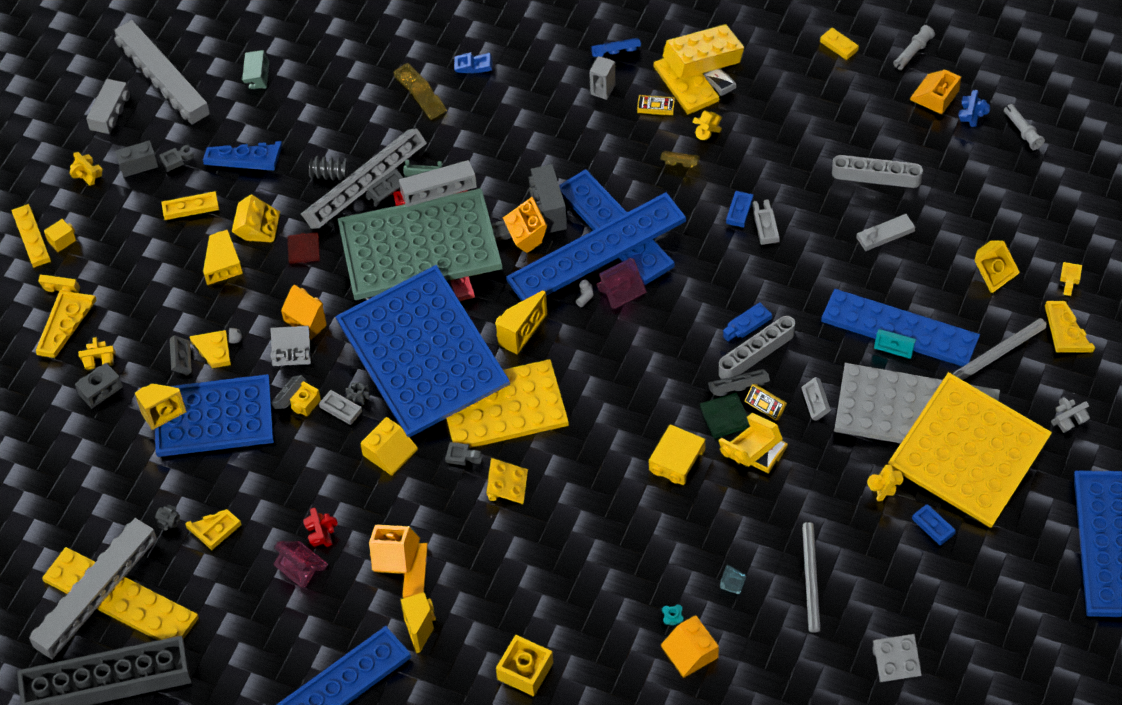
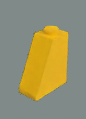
[203,230,243,285]

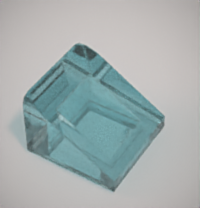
[720,565,746,594]

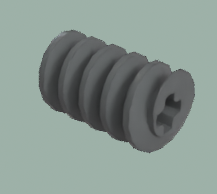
[309,156,348,181]

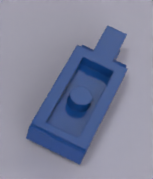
[591,38,641,57]
[723,302,772,341]

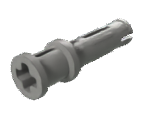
[893,25,935,70]
[1004,104,1045,150]

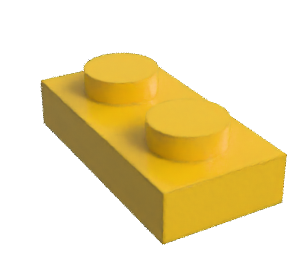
[820,28,859,60]
[38,275,80,293]

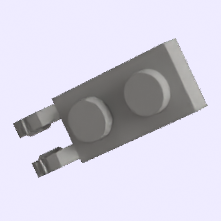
[753,199,779,245]

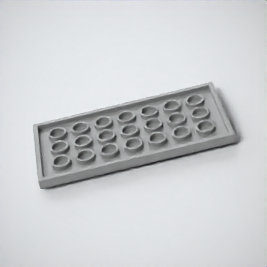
[834,363,1000,443]

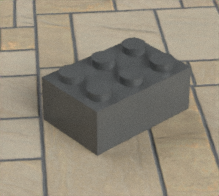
[528,164,567,234]

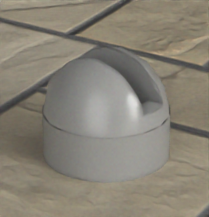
[229,328,242,343]

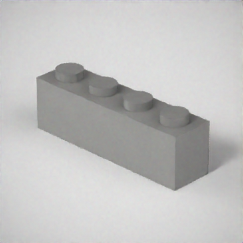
[399,160,477,207]

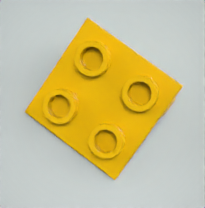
[486,458,528,504]

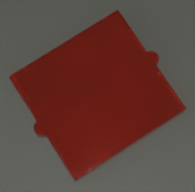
[288,233,320,264]

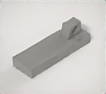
[857,214,915,251]

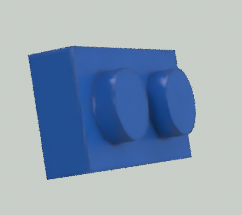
[726,191,753,227]
[912,504,956,546]

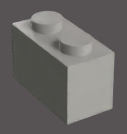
[590,56,615,100]

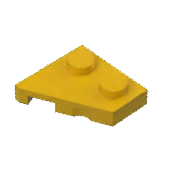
[190,330,231,368]
[185,509,241,550]

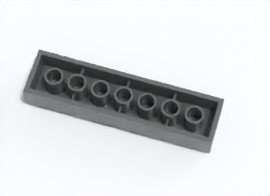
[17,636,191,705]

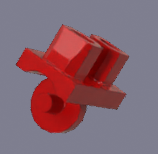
[303,508,338,547]

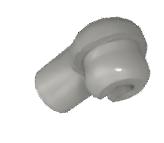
[576,280,594,307]

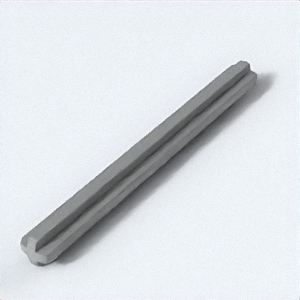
[953,318,1047,380]
[803,522,820,632]

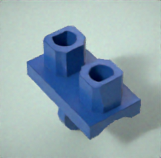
[959,90,990,127]

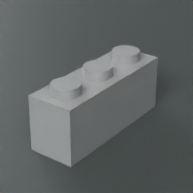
[86,79,130,134]

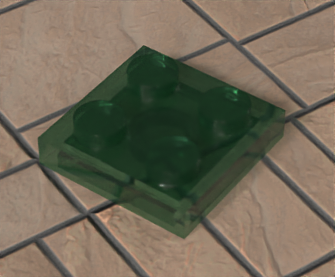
[700,393,750,439]

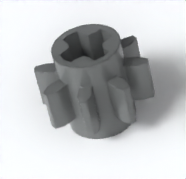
[345,381,370,405]
[155,504,180,531]

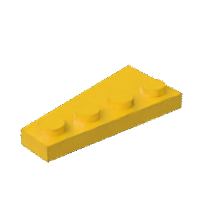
[36,290,97,358]

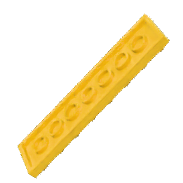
[42,547,199,640]

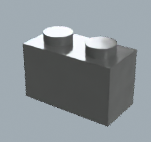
[115,141,158,177]

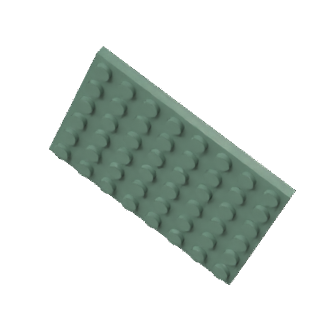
[338,188,502,300]

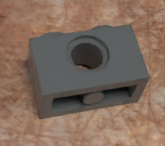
[75,363,123,409]

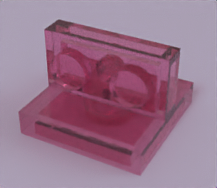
[596,258,646,309]
[273,541,328,588]

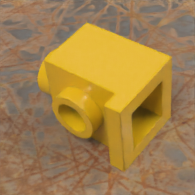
[290,381,321,416]

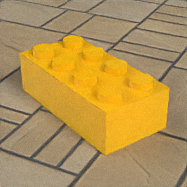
[663,24,744,79]

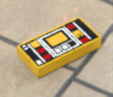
[637,95,675,115]
[744,384,787,421]

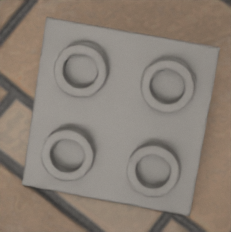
[270,326,311,366]
[873,634,921,682]

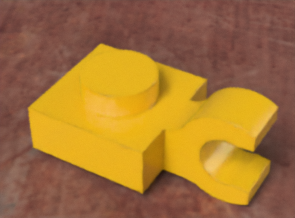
[1060,262,1082,296]

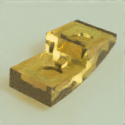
[410,81,447,120]

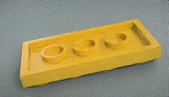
[654,58,719,114]

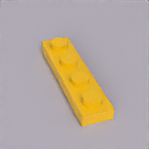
[11,204,51,268]

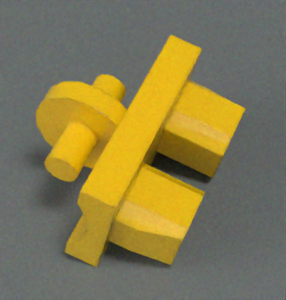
[693,111,722,140]
[70,152,102,186]
[78,337,116,370]
[867,465,903,501]

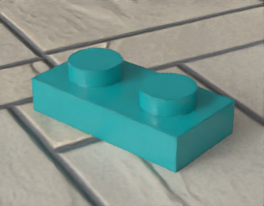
[874,329,916,359]

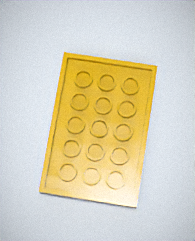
[446,359,569,448]

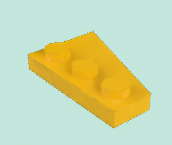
[1045,301,1095,352]

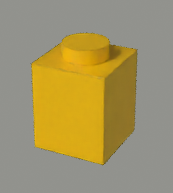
[44,219,76,252]

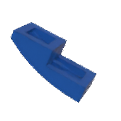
[454,53,492,73]

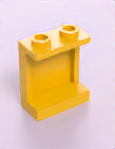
[718,413,783,467]
[649,424,705,485]

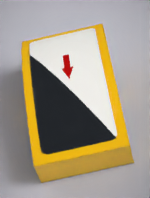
[751,441,788,473]

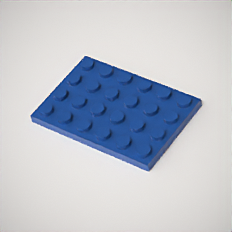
[155,374,274,457]

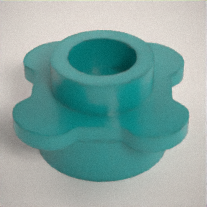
[662,605,683,625]

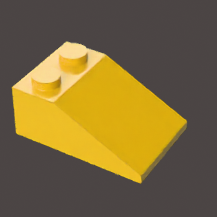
[495,290,547,355]

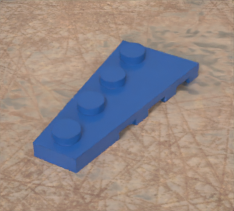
[203,141,282,170]

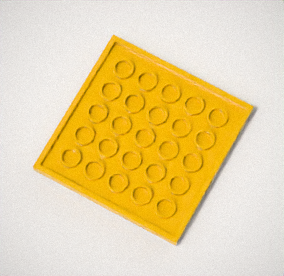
[887,372,1052,528]

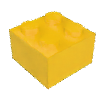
[496,635,553,696]

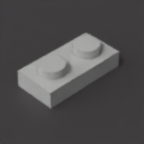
[801,377,831,421]
[319,390,362,425]

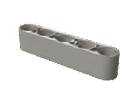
[832,155,923,188]
[719,316,795,379]

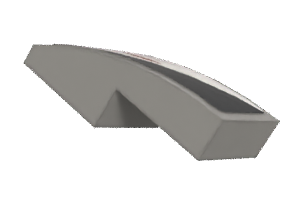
[703,69,736,96]

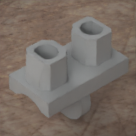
[1051,398,1090,433]

